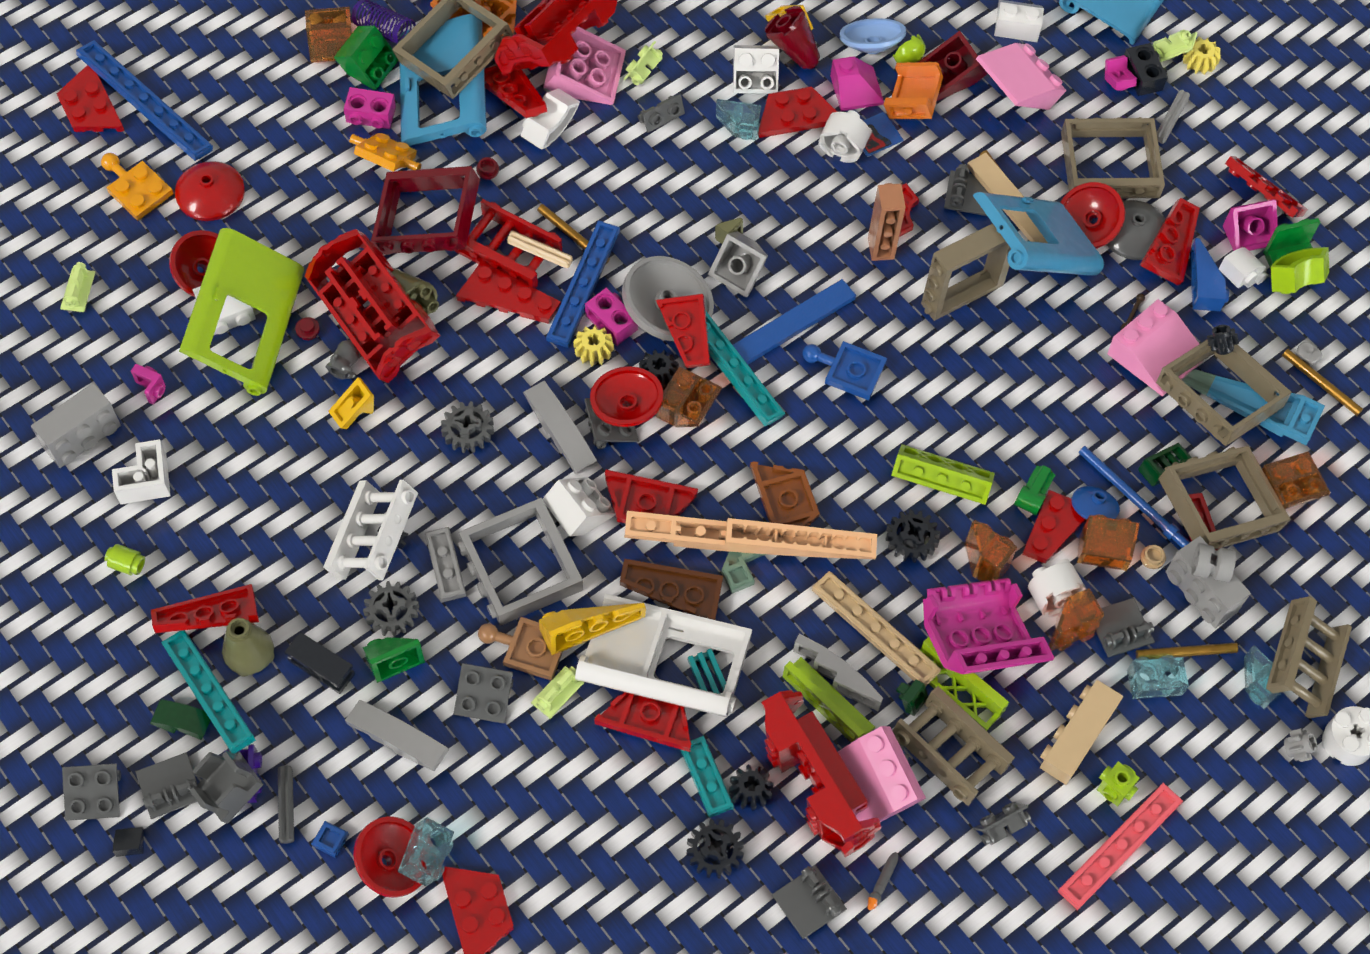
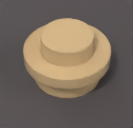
[1140,545,1166,569]

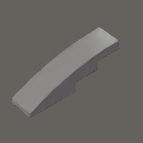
[523,381,597,474]
[793,633,883,711]
[345,700,449,771]

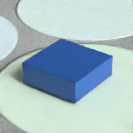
[311,821,349,858]

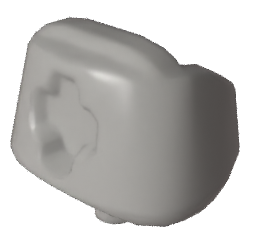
[1296,342,1322,367]

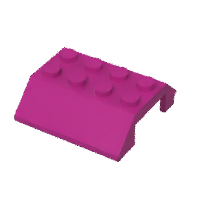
[923,578,1055,674]

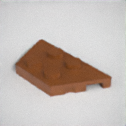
[750,462,820,527]

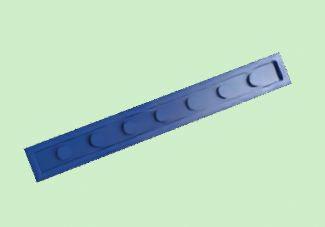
[76,40,213,161]

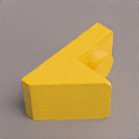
[328,377,374,429]

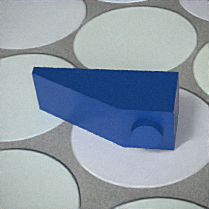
[1190,238,1229,311]

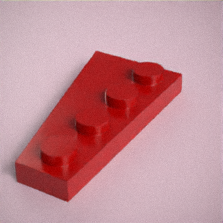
[1225,156,1308,218]
[1140,198,1200,285]
[456,261,561,324]
[151,584,259,633]

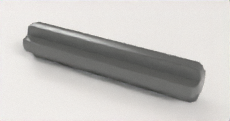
[278,765,294,844]

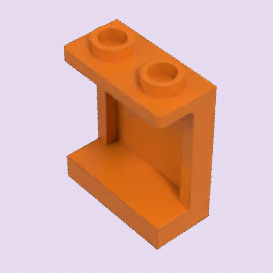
[884,62,943,119]

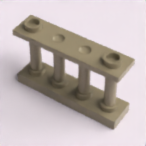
[1266,596,1352,718]
[893,686,1015,806]

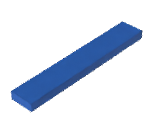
[546,220,620,348]
[733,279,856,364]

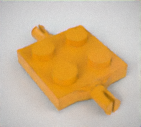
[349,133,421,172]

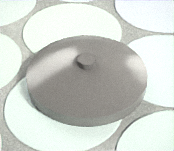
[622,256,714,341]

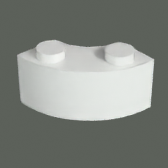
[521,88,580,149]
[1219,247,1268,288]

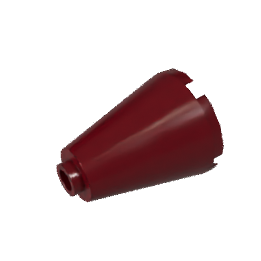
[765,6,820,69]

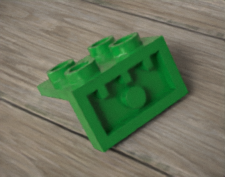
[1263,218,1320,268]

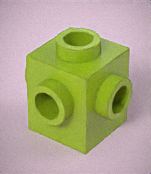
[1097,761,1139,807]

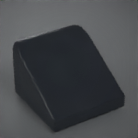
[113,827,144,857]

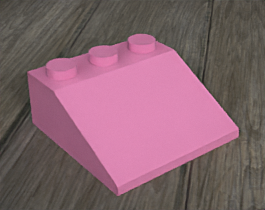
[544,26,626,105]
[976,43,1067,110]
[1107,299,1204,397]
[838,726,926,822]

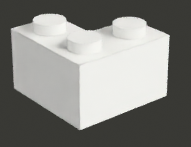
[112,439,171,505]

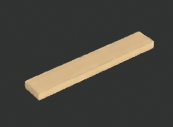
[967,153,1048,243]
[812,571,941,687]

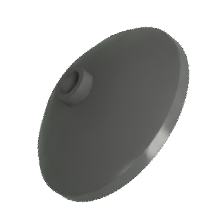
[1106,200,1166,260]

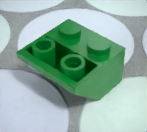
[334,25,398,90]

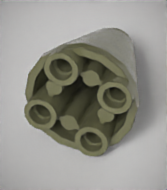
[392,268,439,315]
[222,618,274,677]

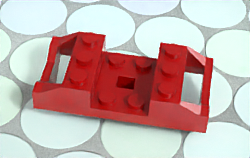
[494,0,618,74]
[305,229,441,383]
[761,690,882,857]

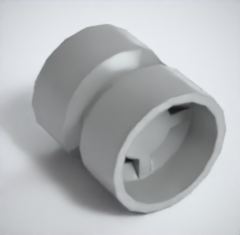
[1191,543,1236,583]

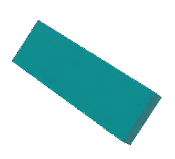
[680,736,734,818]

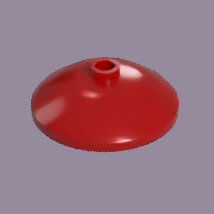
[175,161,245,221]
[1060,182,1125,248]
[169,230,218,297]
[590,366,663,427]
[353,816,431,898]

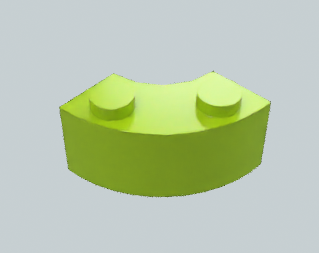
[1271,247,1329,294]

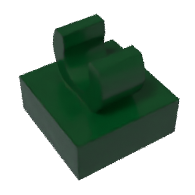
[896,680,928,716]

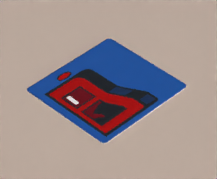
[863,112,904,157]

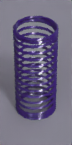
[352,0,416,44]

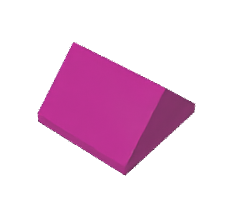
[1223,199,1278,251]

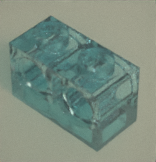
[1127,655,1189,699]
[398,817,454,886]

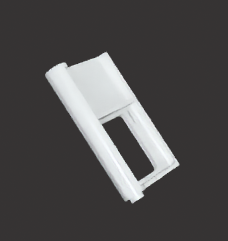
[575,594,752,717]

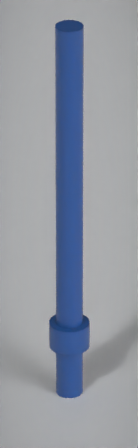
[1079,446,1190,548]

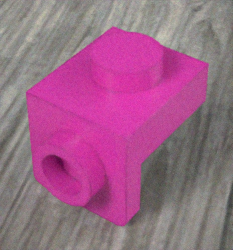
[1105,55,1137,91]
[131,364,166,404]

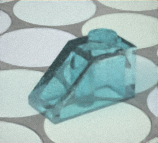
[715,99,761,140]
[1244,645,1283,709]

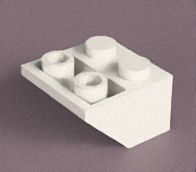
[733,45,779,94]
[543,477,615,537]

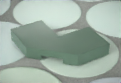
[721,552,766,594]

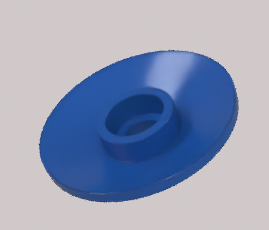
[1071,486,1120,524]

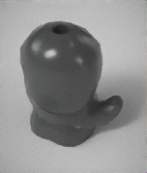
[325,340,361,379]

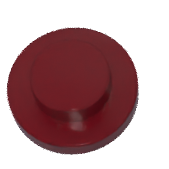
[476,157,499,179]
[295,317,320,340]

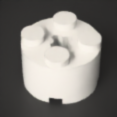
[819,110,872,163]
[1028,559,1088,617]
[1322,706,1370,766]

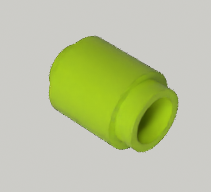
[105,544,146,576]

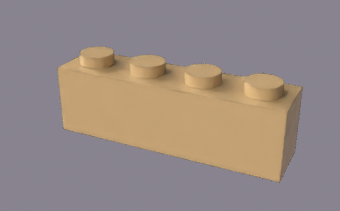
[1040,680,1123,785]

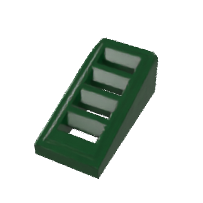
[1138,442,1192,486]

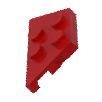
[56,65,125,132]
[758,87,837,138]
[605,470,698,524]
[594,692,691,752]
[440,866,514,954]

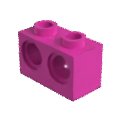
[344,87,396,129]
[585,288,638,346]

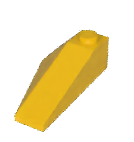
[539,603,646,655]

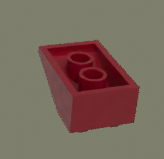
[918,31,988,101]

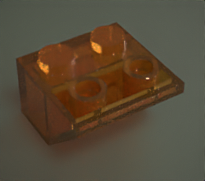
[305,6,353,63]
[656,366,722,428]
[1262,451,1331,509]
[1077,514,1140,571]
[965,520,1017,582]
[1048,588,1104,651]

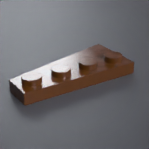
[620,559,723,620]

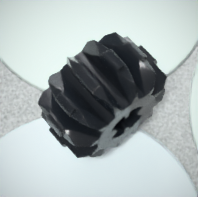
[639,349,679,390]
[729,764,774,811]

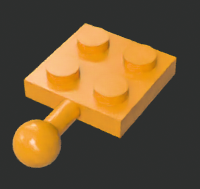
[101,153,174,221]

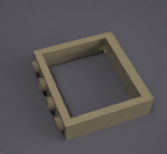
[392,0,513,99]
[1061,117,1165,198]
[921,223,1011,321]
[1156,340,1292,446]
[1158,446,1291,550]

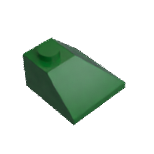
[363,637,425,683]

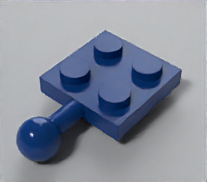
[802,341,887,401]

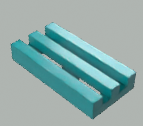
[687,649,726,694]

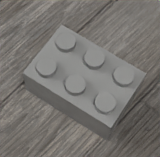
[31,383,121,468]
[1166,536,1251,628]

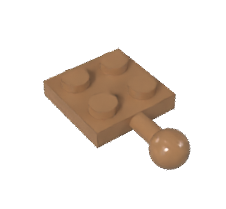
[478,617,563,680]

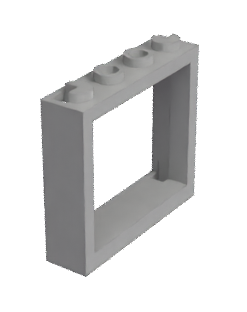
[457,498,583,626]

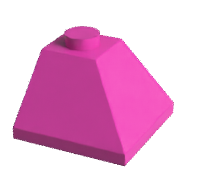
[830,56,884,111]

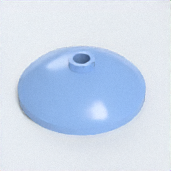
[840,18,906,54]

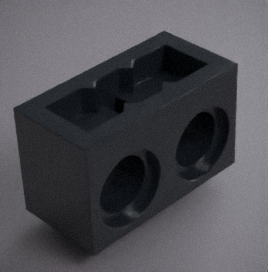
[1124,43,1168,96]

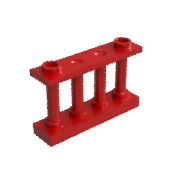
[455,199,562,289]

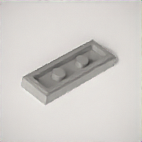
[425,527,466,602]

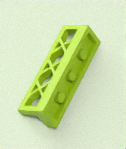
[891,444,995,505]
[920,637,1009,731]
[783,657,875,743]

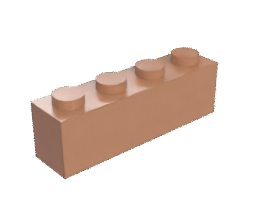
[868,183,906,261]

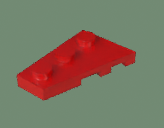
[656,294,711,368]
[1023,490,1086,564]

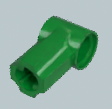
[1014,465,1055,516]

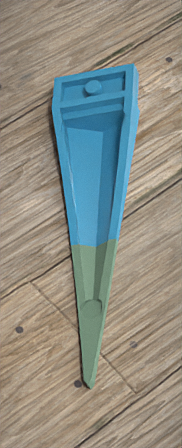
[1182,369,1325,445]

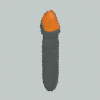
[867,852,899,910]

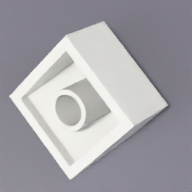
[994,0,1044,42]
[192,286,256,335]

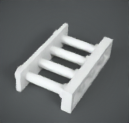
[323,480,418,580]

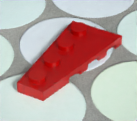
[484,65,547,118]

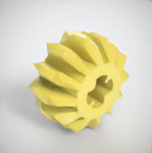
[1183,36,1221,75]
[573,325,614,366]

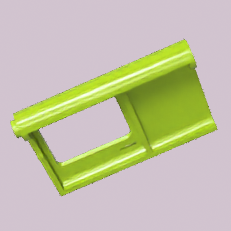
[179,228,305,396]

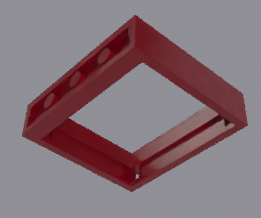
[371,166,480,255]

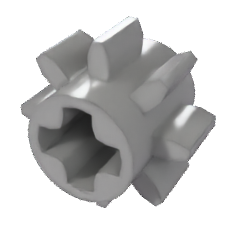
[1284,728,1317,762]

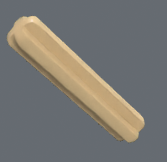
[507,231,573,268]

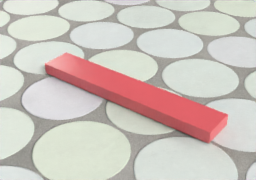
[1058,783,1183,911]

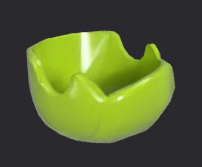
[893,34,925,63]

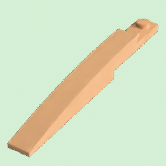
[624,511,877,559]

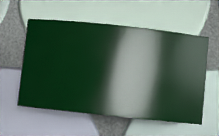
[150,699,210,740]

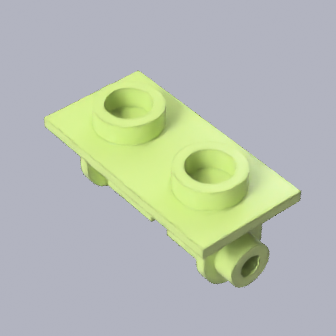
[1152,30,1197,62]
[624,41,663,85]
[60,262,96,312]
[531,666,585,719]

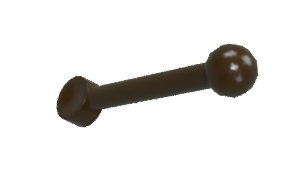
[1120,293,1145,331]

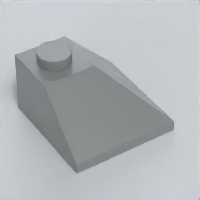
[708,231,768,297]

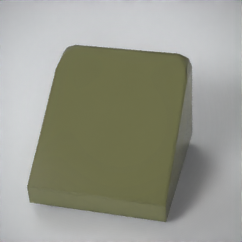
[715,218,743,244]

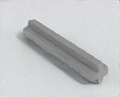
[1157,90,1190,144]

